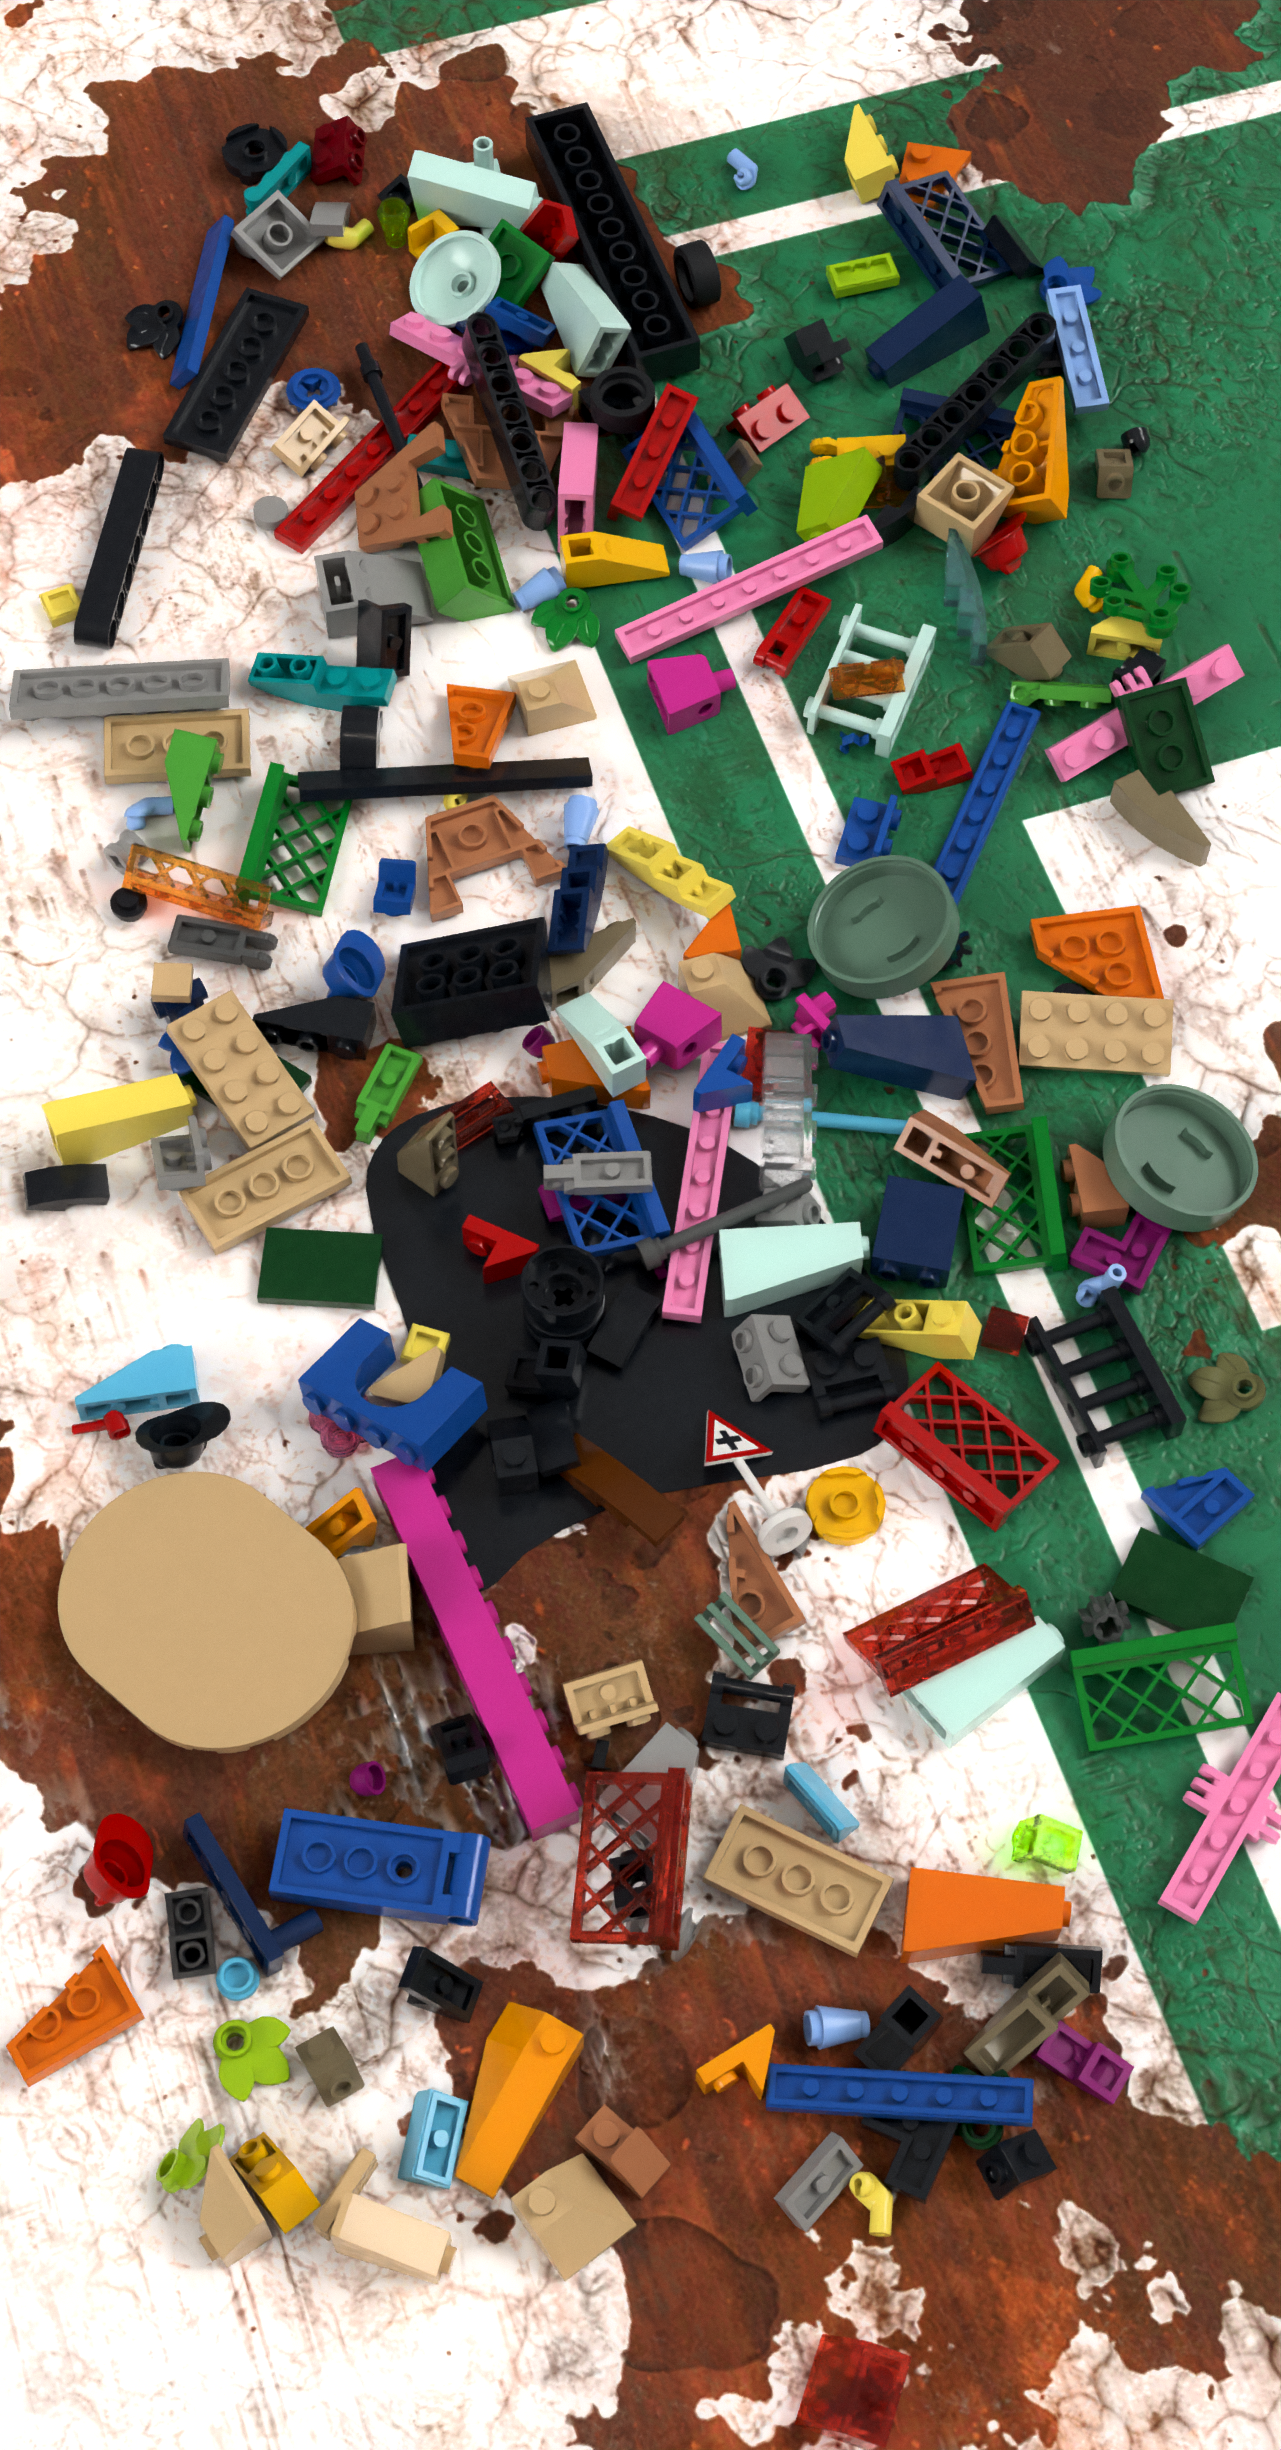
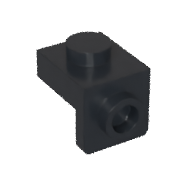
[976,2129,1057,2200]

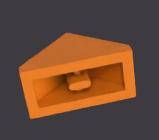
[683,904,742,960]

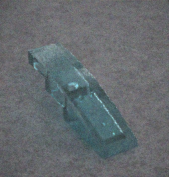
[943,528,987,666]

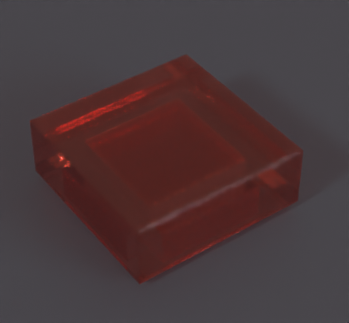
[980,1306,1030,1356]

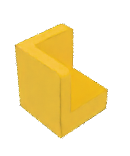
[408,209,460,259]

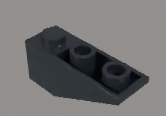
[252,996,377,1060]

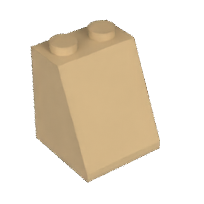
[336,1543,415,1655]

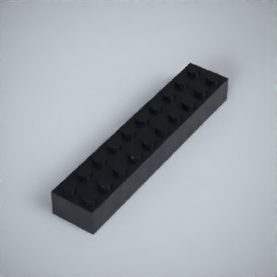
[525,102,700,382]

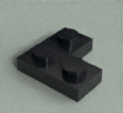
[861,2117,960,2204]

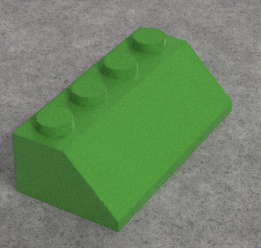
[418,477,516,622]

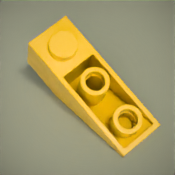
[560,531,670,588]

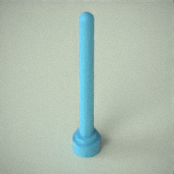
[733,1100,908,1135]

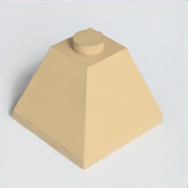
[507,659,597,737]
[678,952,772,1042]
[198,2143,273,2268]
[511,2153,636,2282]

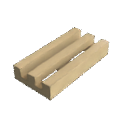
[313,2147,379,2241]

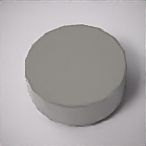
[253,496,289,530]

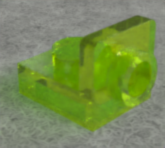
[1011,1814,1083,1874]

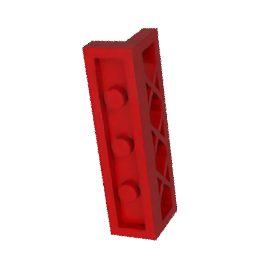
[607,383,699,523]

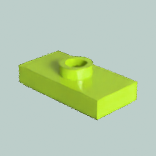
[826,252,900,299]

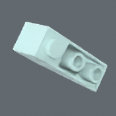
[555,992,646,1098]

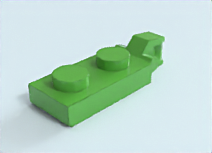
[1010,680,1112,709]
[354,1043,423,1145]

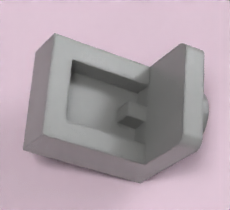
[755,1188,821,1227]

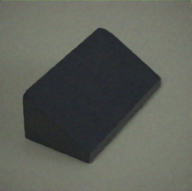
[983,214,1044,280]

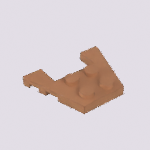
[441,393,575,490]
[355,421,454,554]
[425,794,566,923]

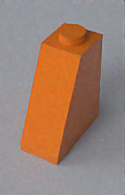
[537,1026,651,1110]

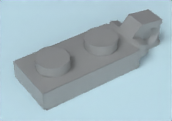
[543,1151,653,1195]

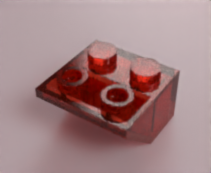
[794,2334,912,2450]

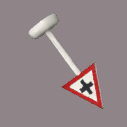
[704,1409,813,1556]

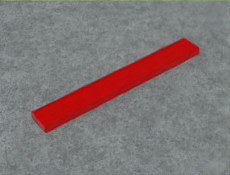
[274,361,464,554]

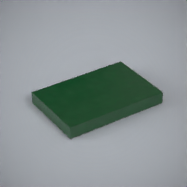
[1115,677,1215,796]
[257,1227,384,1310]
[1111,1527,1254,1632]

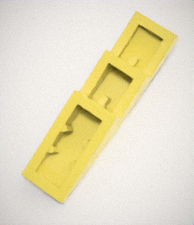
[606,826,736,919]

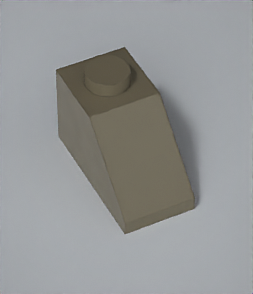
[984,622,1072,681]

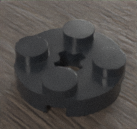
[222,123,288,186]

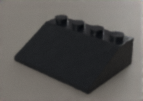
[391,917,552,1048]

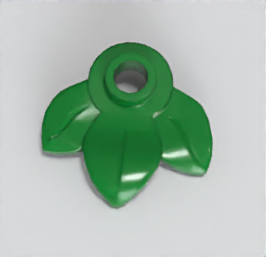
[531,587,600,653]

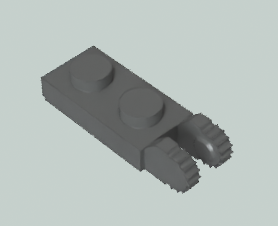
[167,914,278,970]

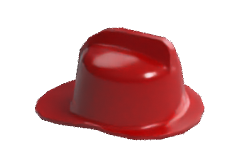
[971,511,1028,575]
[83,1813,153,1907]

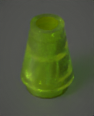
[377,197,410,248]

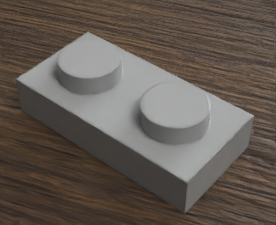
[774,2131,864,2232]

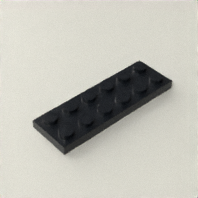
[163,287,309,463]

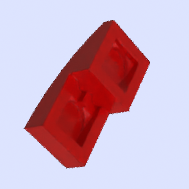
[890,742,974,795]

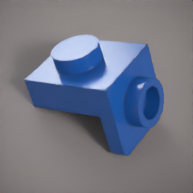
[373,858,416,917]

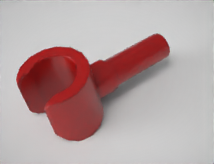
[72,1410,131,1440]

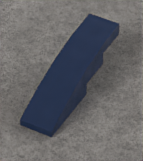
[547,843,609,956]

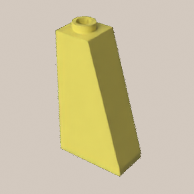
[42,1073,198,1165]

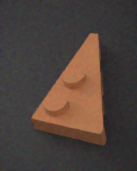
[726,1500,807,1659]

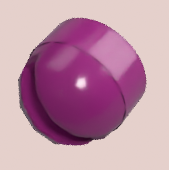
[522,1025,555,1059]
[349,1761,386,1797]

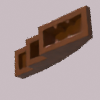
[559,1432,685,1548]

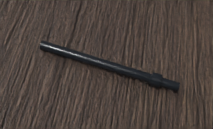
[355,342,423,490]

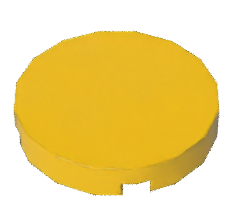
[805,1466,886,1546]

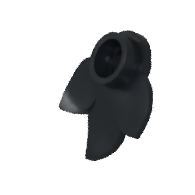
[125,300,183,360]
[742,936,816,1001]

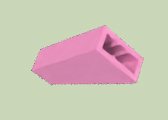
[558,422,599,553]

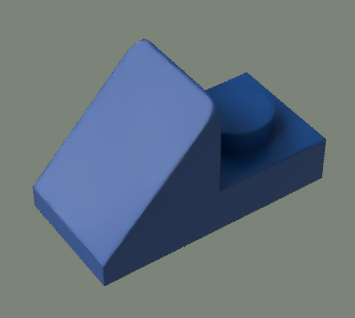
[693,1034,753,1113]

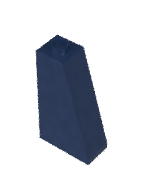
[865,273,990,389]
[821,1015,977,1100]

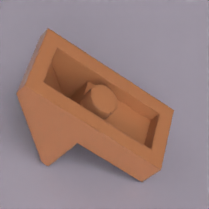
[575,2104,671,2200]

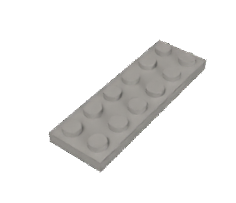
[9,658,230,721]

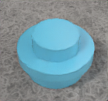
[216,1957,260,2001]

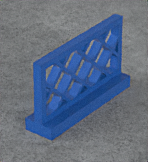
[620,410,758,552]
[533,1099,671,1257]

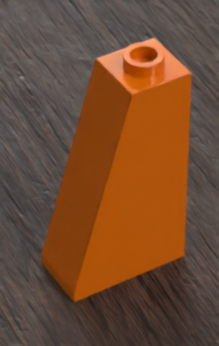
[900,1867,1072,1964]

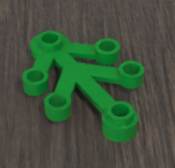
[1089,552,1191,639]

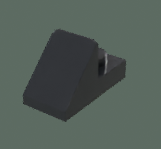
[431,1713,490,1785]
[398,1946,484,2023]

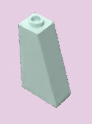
[407,150,543,230]
[541,262,631,377]
[718,1222,870,1317]
[895,1616,1066,1749]

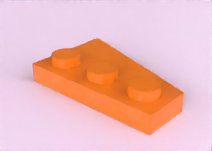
[899,142,972,223]
[447,684,516,769]
[6,1944,145,2087]

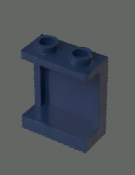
[870,1175,965,1289]

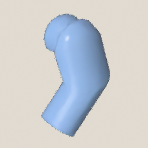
[727,148,758,190]
[124,796,175,830]
[1076,1264,1127,1308]

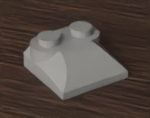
[230,190,325,280]

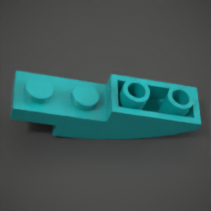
[247,652,398,712]

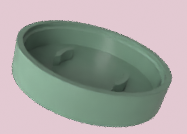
[807,855,960,999]
[1103,1084,1258,1232]

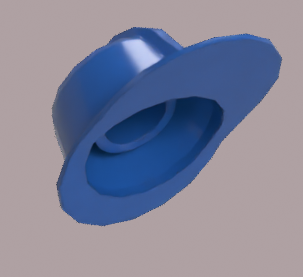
[322,929,386,1000]

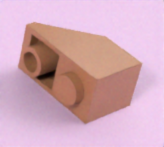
[1060,1144,1129,1230]

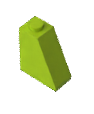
[796,447,883,542]

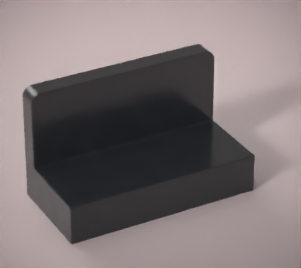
[356,599,412,677]

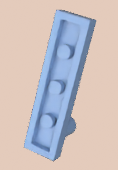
[1046,285,1110,415]

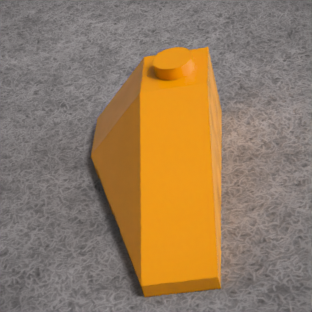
[992,376,1069,524]
[455,2001,584,2200]

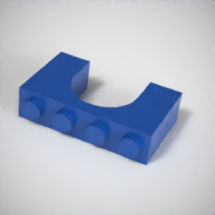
[298,1318,488,1472]

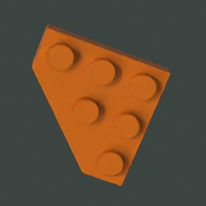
[1029,905,1164,999]

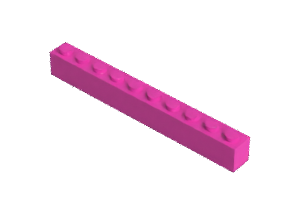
[370,1457,583,1842]

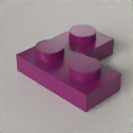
[1068,1212,1172,1296]

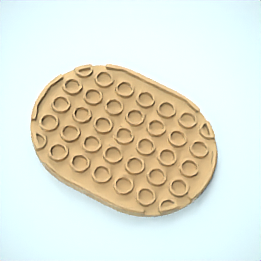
[58,1471,357,1754]

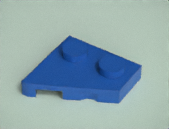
[1140,1467,1255,1551]

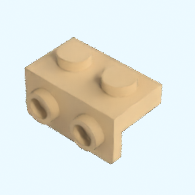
[270,400,351,478]
[561,1659,659,1739]

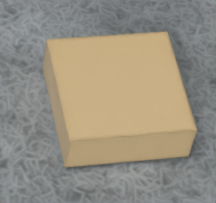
[151,962,194,1003]

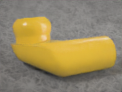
[1074,565,1103,614]

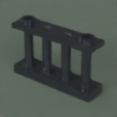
[1024,1286,1187,1469]

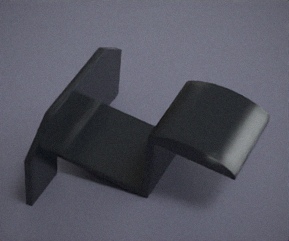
[584,1739,612,1771]

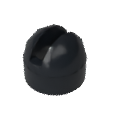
[1121,427,1150,457]

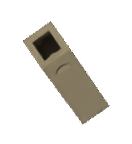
[549,917,636,1011]
[397,1111,459,1197]

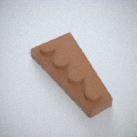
[930,972,1025,1115]

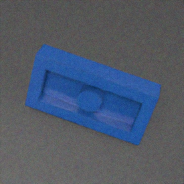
[484,296,557,348]

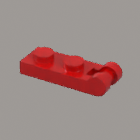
[753,586,832,678]

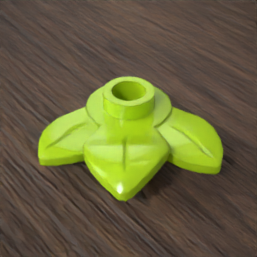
[213,2016,291,2102]
[156,2118,225,2194]

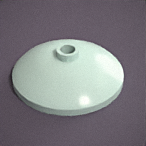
[409,230,501,328]

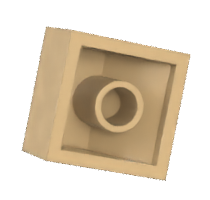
[914,452,1015,557]

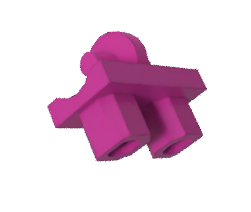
[791,991,837,1054]

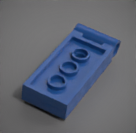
[268,1808,491,1927]

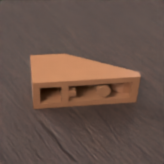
[893,1109,1011,1208]

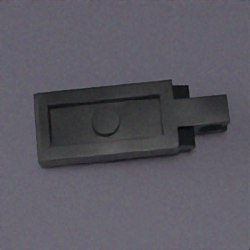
[492,1086,598,1144]
[980,1941,1103,1994]

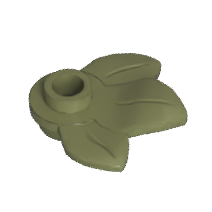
[1187,1353,1266,1424]

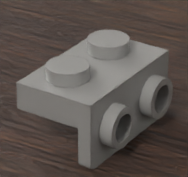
[151,1115,212,1191]
[731,1314,811,1402]

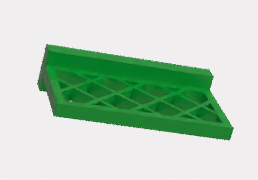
[234,762,352,917]
[964,1116,1069,1277]
[1068,1622,1255,1753]

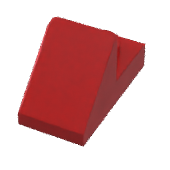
[462,1214,539,1284]

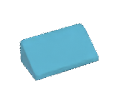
[783,1762,860,1843]
[398,2089,469,2189]

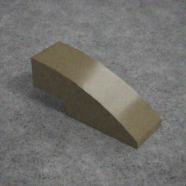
[1109,769,1212,867]
[963,1952,1090,2076]

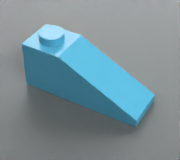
[75,1344,200,1421]

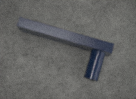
[183,1812,324,1978]

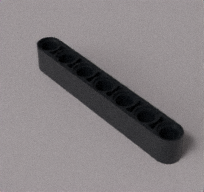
[462,312,558,531]
[893,312,1056,491]
[74,447,164,649]

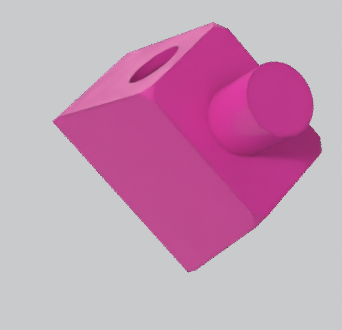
[647,654,736,735]
[634,981,722,1070]

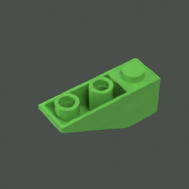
[165,729,224,853]

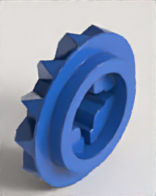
[286,368,341,412]

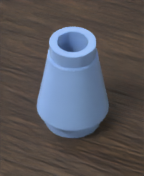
[679,550,733,584]
[512,566,567,612]
[563,795,599,850]
[803,2005,870,2050]

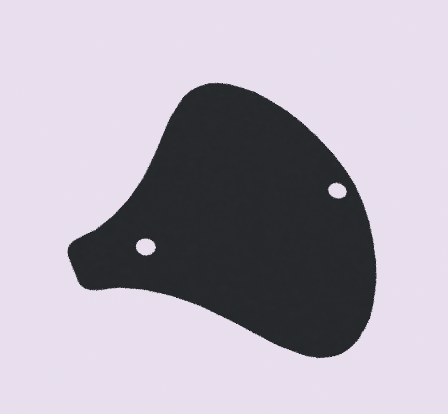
[366,1096,909,1591]

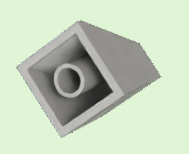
[599,1722,699,1876]

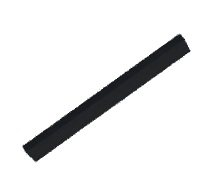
[298,757,593,802]

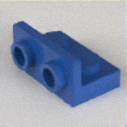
[835,794,902,867]

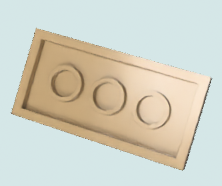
[104,708,251,784]
[166,989,315,1152]
[1018,991,1174,1077]
[178,1119,352,1255]
[702,1804,894,1958]

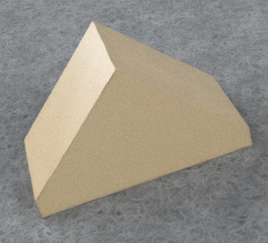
[368,1346,446,1404]

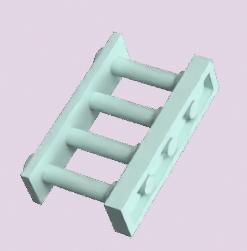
[803,603,937,758]

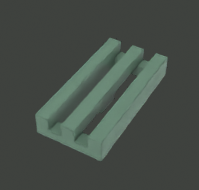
[694,1591,781,1680]

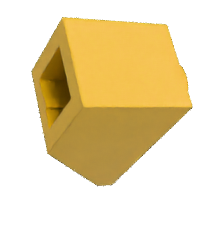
[228,2132,321,2234]

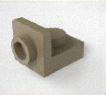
[1094,449,1134,499]

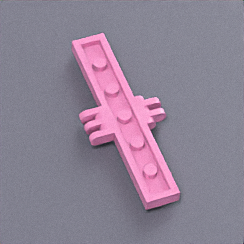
[389,312,573,418]
[1044,644,1245,782]
[1157,1692,1281,1925]

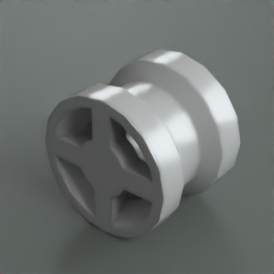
[104,829,151,876]

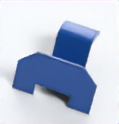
[840,731,869,754]

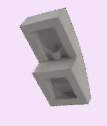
[309,202,351,237]

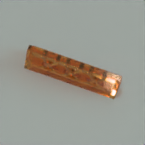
[122,843,274,931]

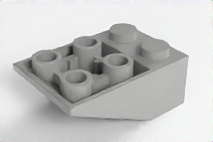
[314,550,433,638]

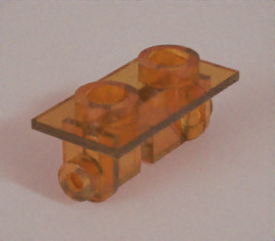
[828,656,905,700]

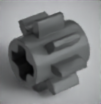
[1078,1591,1132,1646]

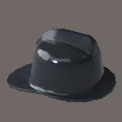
[135,1402,231,1469]

